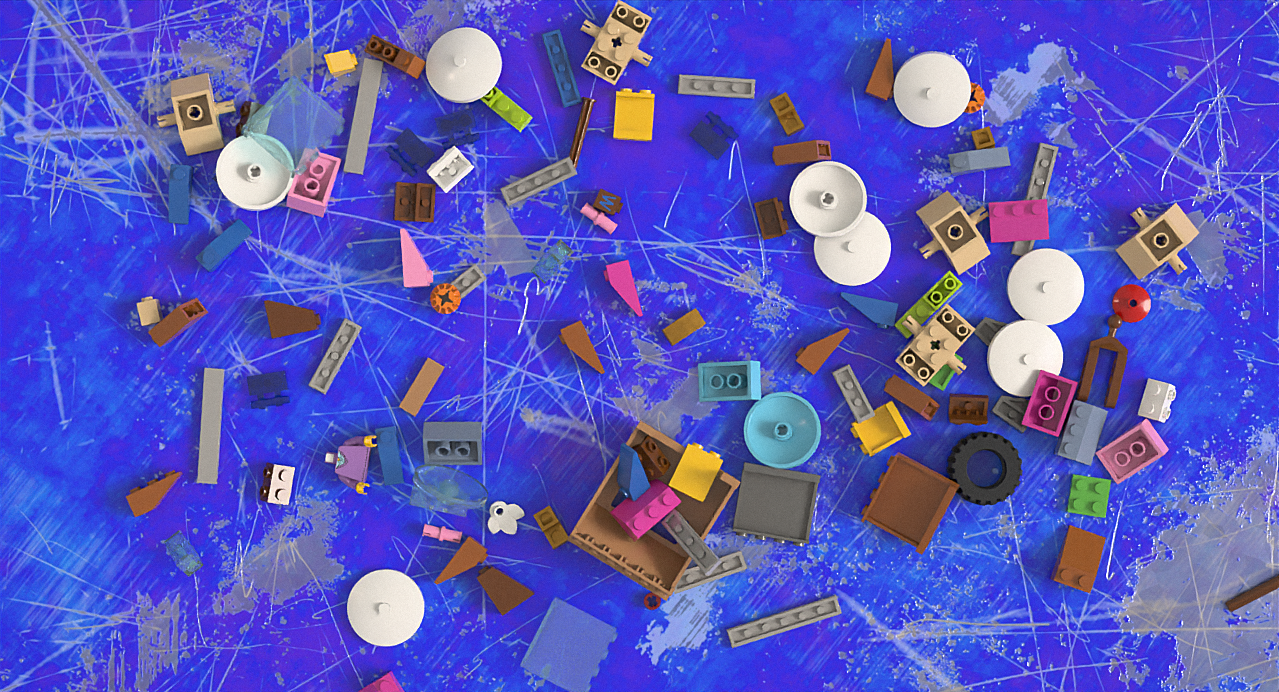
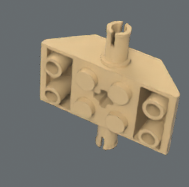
[580,0,653,86]
[157,73,236,156]
[916,190,991,275]
[1115,203,1199,280]
[895,303,976,387]

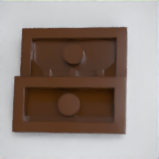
[393,182,436,223]

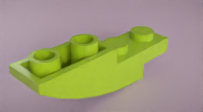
[480,86,533,132]
[894,270,963,339]

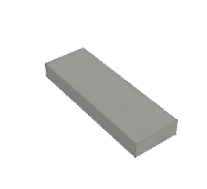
[438,264,487,306]
[832,364,875,424]

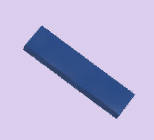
[541,29,582,108]

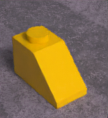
[324,50,358,78]

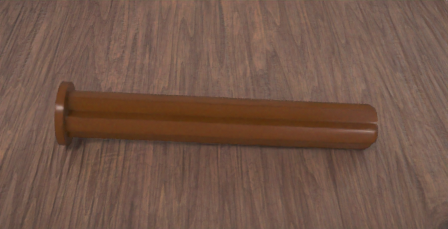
[569,97,597,169]
[1225,575,1279,612]

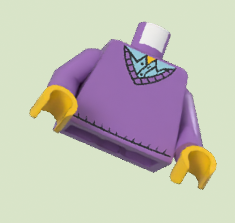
[325,435,377,495]

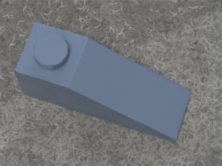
[948,146,1011,176]

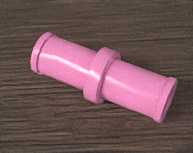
[580,203,618,234]
[422,524,462,544]

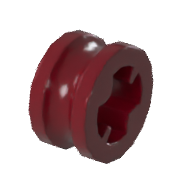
[644,593,661,610]

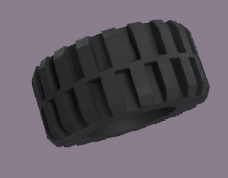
[946,432,1023,506]

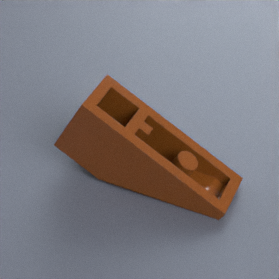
[864,38,894,102]
[558,320,605,374]
[795,328,850,375]
[434,535,488,585]

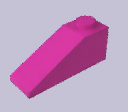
[603,260,643,317]

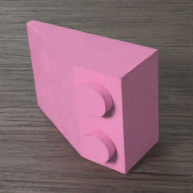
[286,148,341,217]
[400,229,433,288]
[1096,418,1169,485]

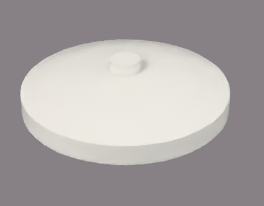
[426,27,502,103]
[894,51,971,127]
[216,134,294,211]
[790,161,867,238]
[814,211,891,286]
[1007,248,1084,325]
[987,320,1063,397]
[347,569,424,646]

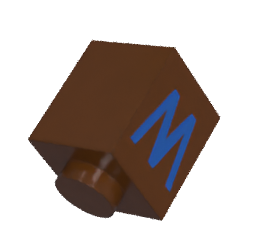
[593,188,624,216]

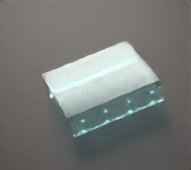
[241,75,346,178]
[520,596,618,692]

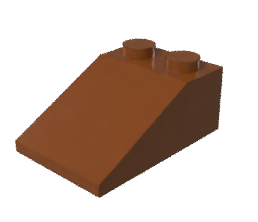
[1050,525,1106,593]

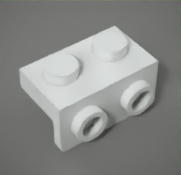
[426,146,474,193]
[1138,378,1176,423]

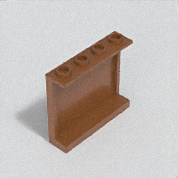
[861,452,960,555]

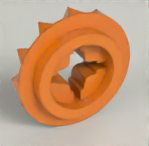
[964,82,985,113]
[430,283,461,314]

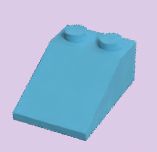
[698,361,761,402]

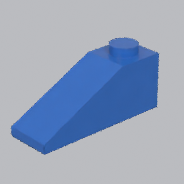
[169,164,194,224]
[195,218,253,272]
[840,292,898,329]
[375,426,404,486]
[617,442,651,502]

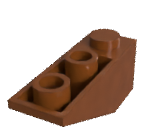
[364,35,426,79]
[126,470,182,517]

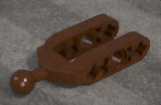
[1076,314,1128,409]

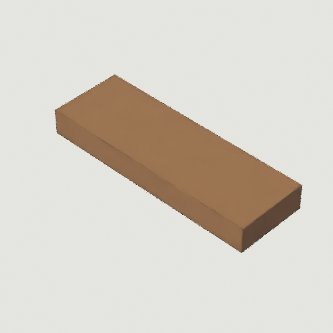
[399,357,445,416]

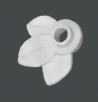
[488,501,525,534]

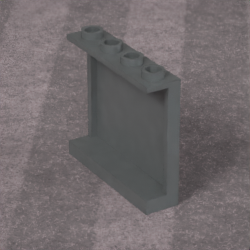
[732,462,820,547]

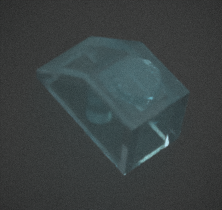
[531,239,574,284]
[164,530,204,577]

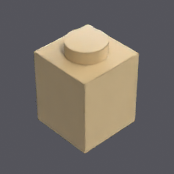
[136,296,163,326]

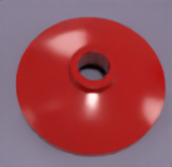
[1112,284,1151,323]

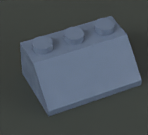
[1054,399,1108,466]
[423,422,482,465]

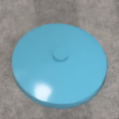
[744,392,821,469]

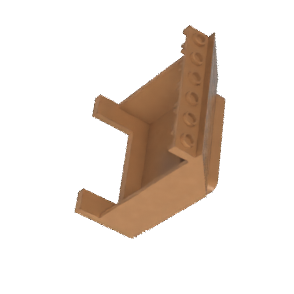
[567,420,741,601]

